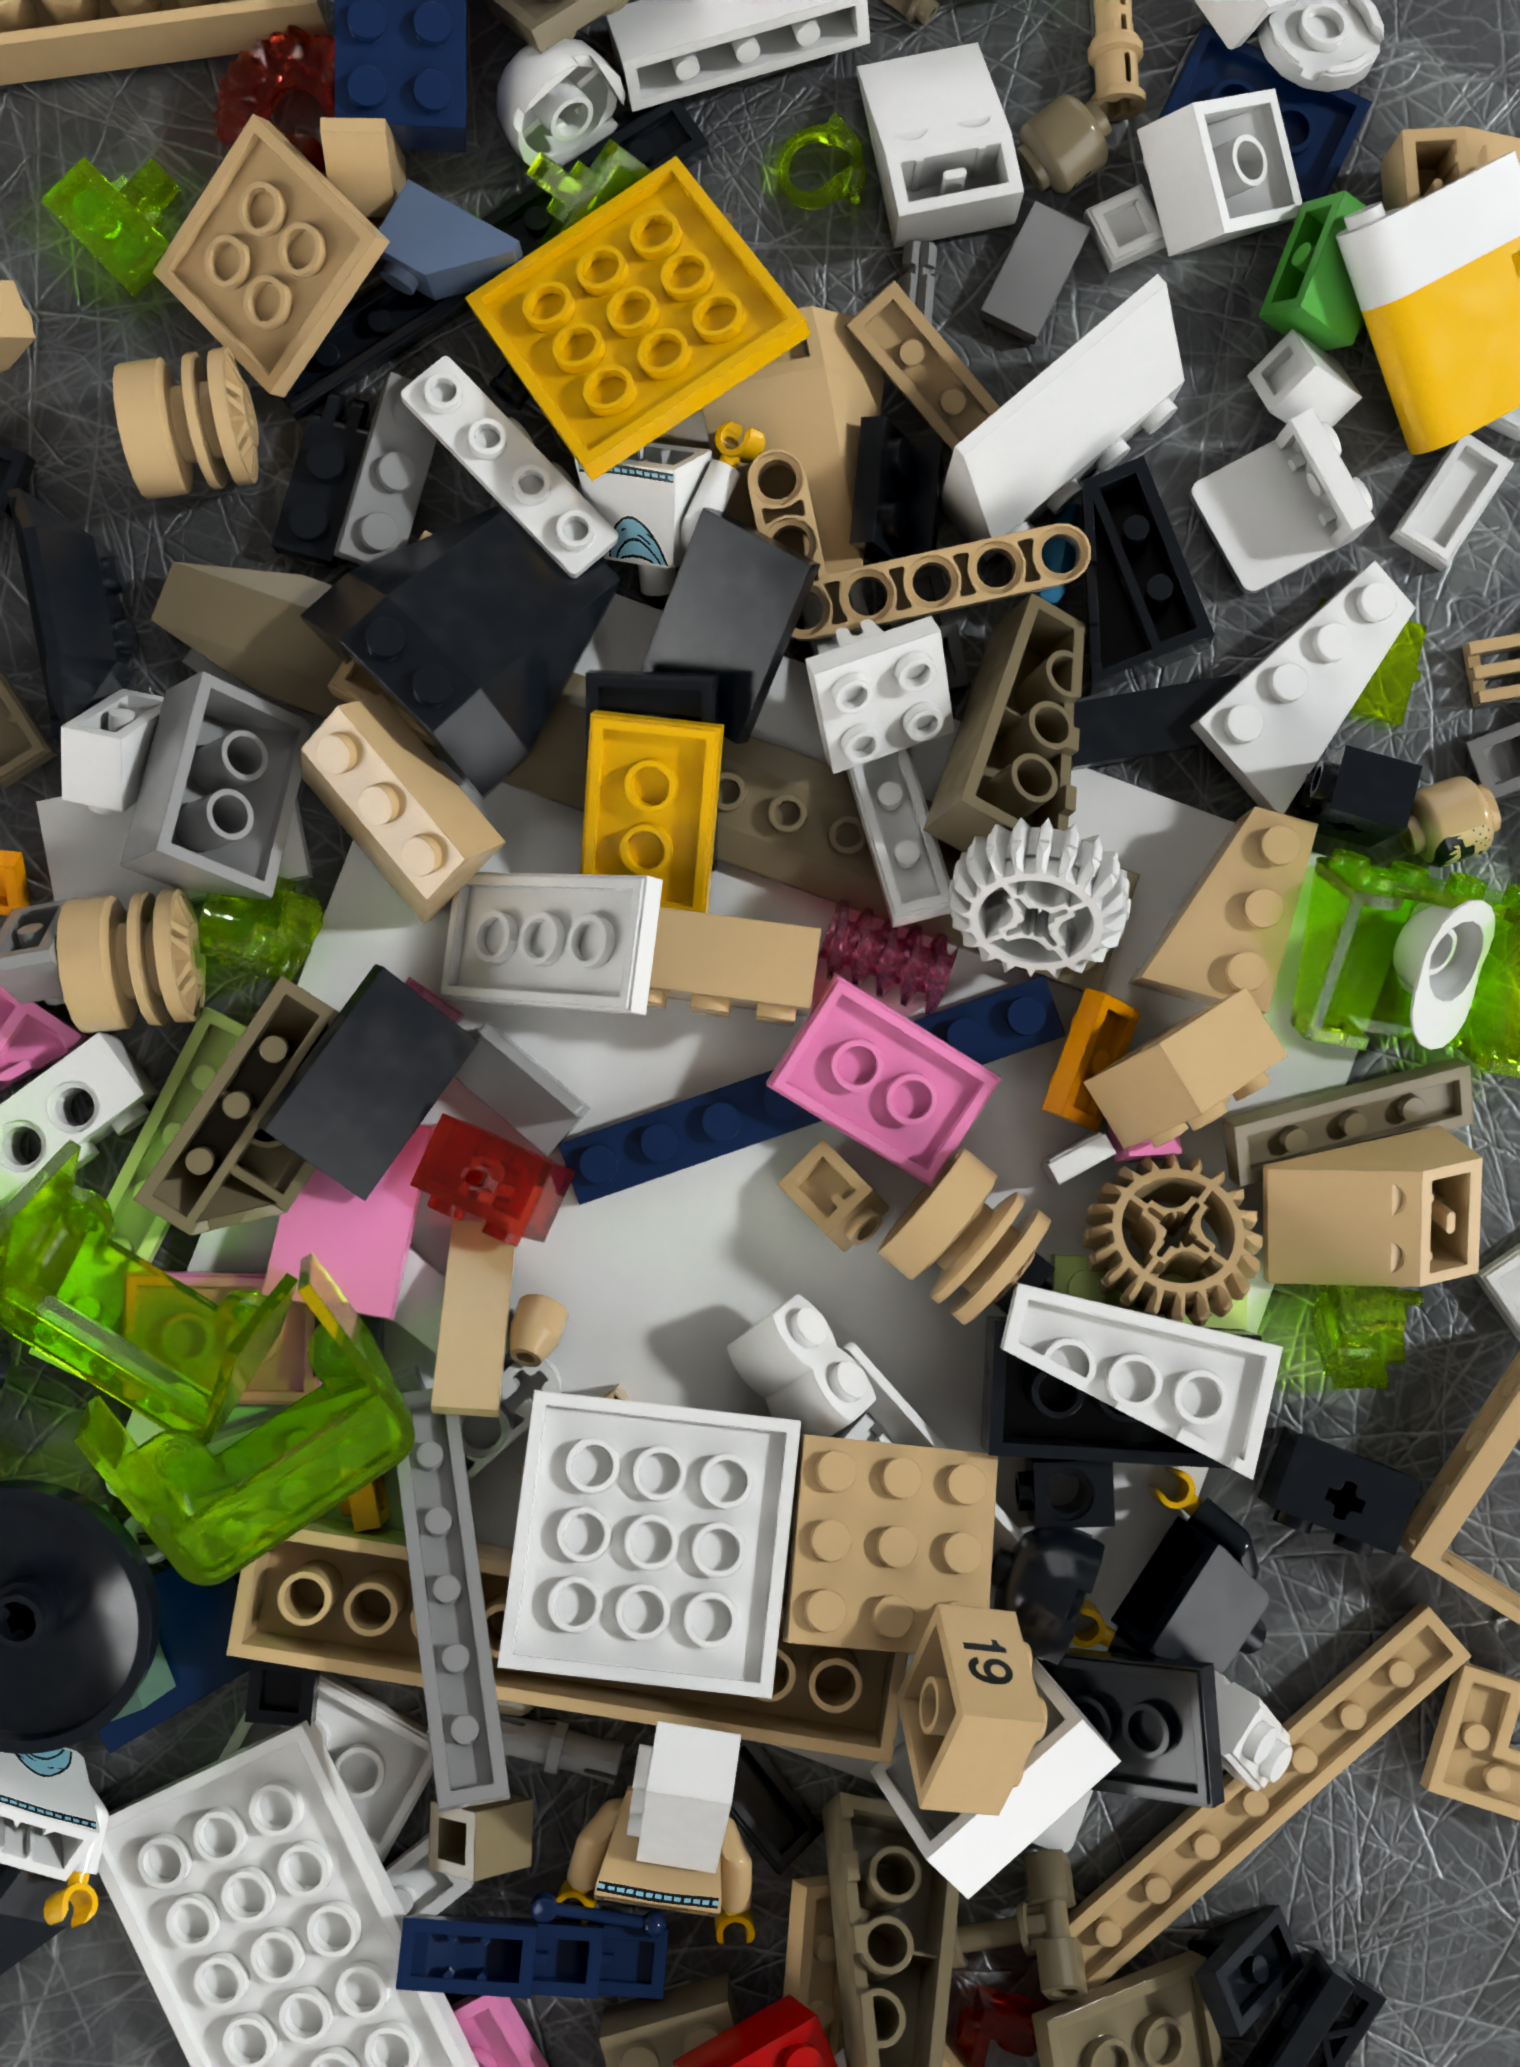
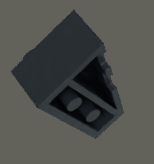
[1082,455,1215,696]

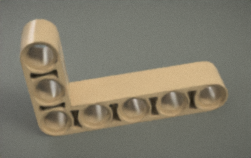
[748,449,1091,642]

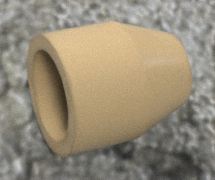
[509,1294,568,1367]

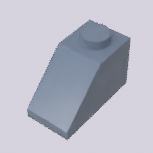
[377,179,524,301]

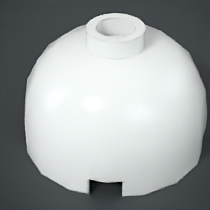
[496,39,625,173]

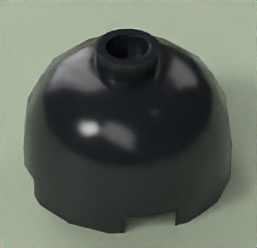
[991,1526,1105,1665]

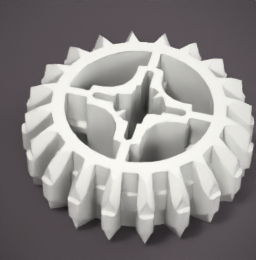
[948,817,1131,979]

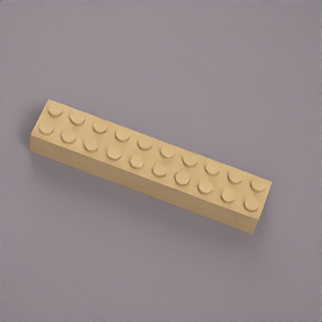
[226,1508,909,1764]

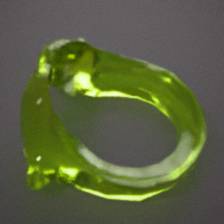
[777,112,868,210]

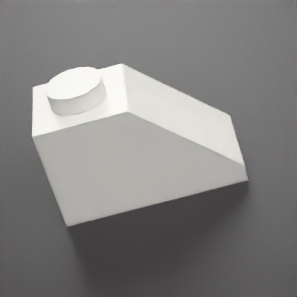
[61,689,164,815]

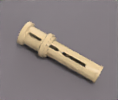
[1087,0,1146,122]

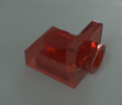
[955,1985,1052,2067]

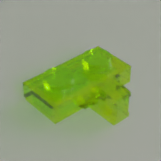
[526,139,652,248]
[41,157,180,297]

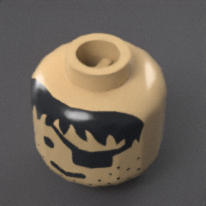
[1398,776,1501,868]

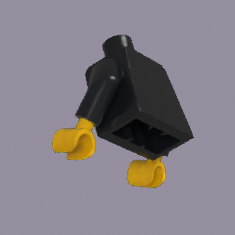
[1072,1467,1270,1673]

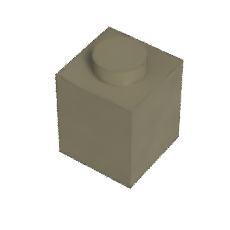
[428,1793,534,1882]

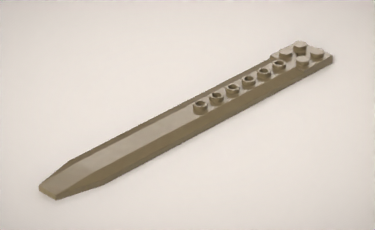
[151,561,1140,993]

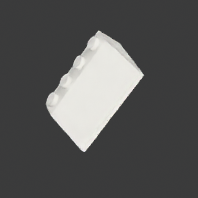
[940,274,1185,562]

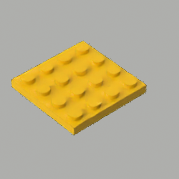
[465,156,811,481]

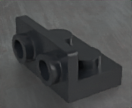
[849,416,945,564]

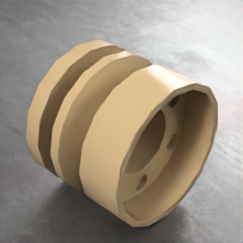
[112,346,259,500]
[56,887,206,1034]
[876,1148,1051,1325]

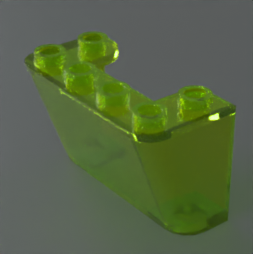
[1289,849,1520,1078]

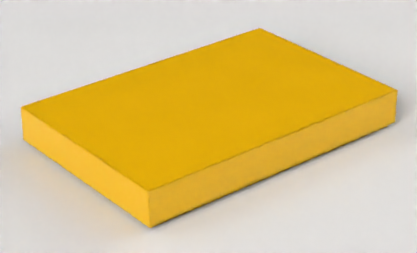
[580,710,724,913]

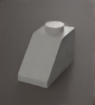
[0,898,75,1005]

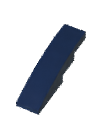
[396,1916,669,1999]

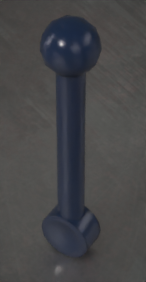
[531,1892,666,1938]

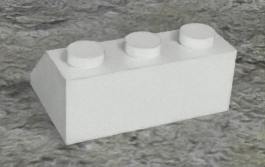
[870,1656,1121,1900]

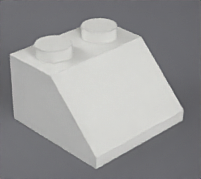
[1137,88,1303,257]

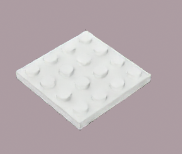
[497,1390,801,1699]

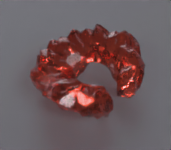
[212,25,335,174]

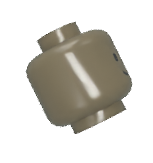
[1015,94,1112,194]

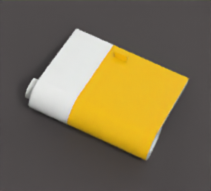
[1336,151,1520,455]

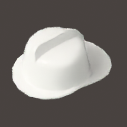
[1392,899,1496,1050]

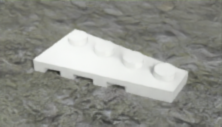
[1190,561,1416,814]
[1000,1282,1283,1480]

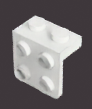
[1189,407,1375,594]

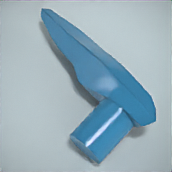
[1034,503,1082,607]

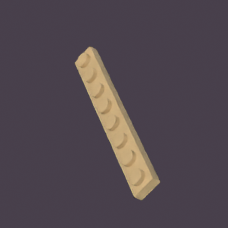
[1068,1601,1472,1991]

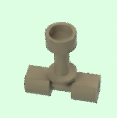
[952,1849,1088,2000]

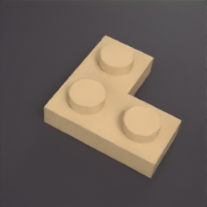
[1420,1662,1520,1821]

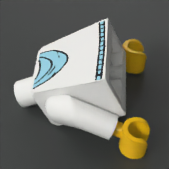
[575,421,766,596]
[0,1747,109,1928]

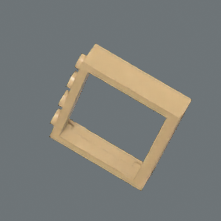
[1400,1350,1520,1625]

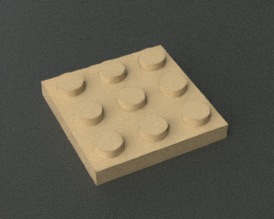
[152,114,390,398]
[782,1434,998,1654]

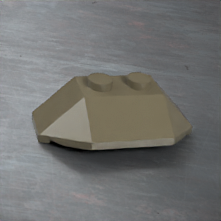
[133,976,339,1236]

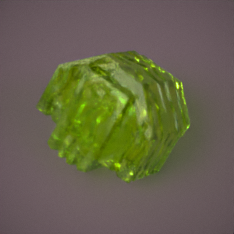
[198,876,323,982]
[1311,1285,1424,1389]

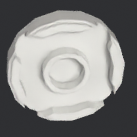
[1258,0,1384,92]

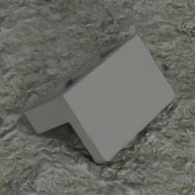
[454,1022,591,1157]

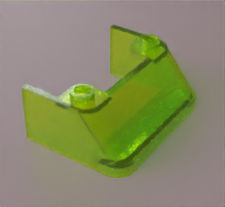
[0,1140,298,1446]
[74,1252,415,1586]

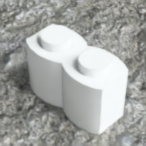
[727,1294,877,1437]

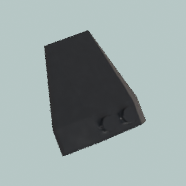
[300,505,621,799]

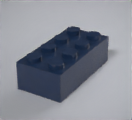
[334,0,466,152]

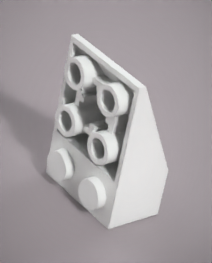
[856,42,1024,248]

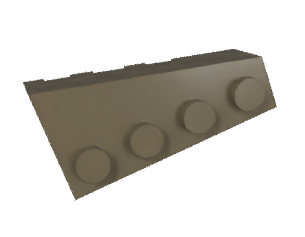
[923,592,1085,852]
[822,1792,960,2067]

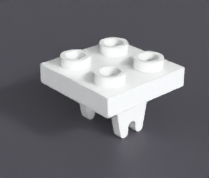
[805,616,955,774]

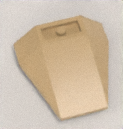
[651,306,884,574]

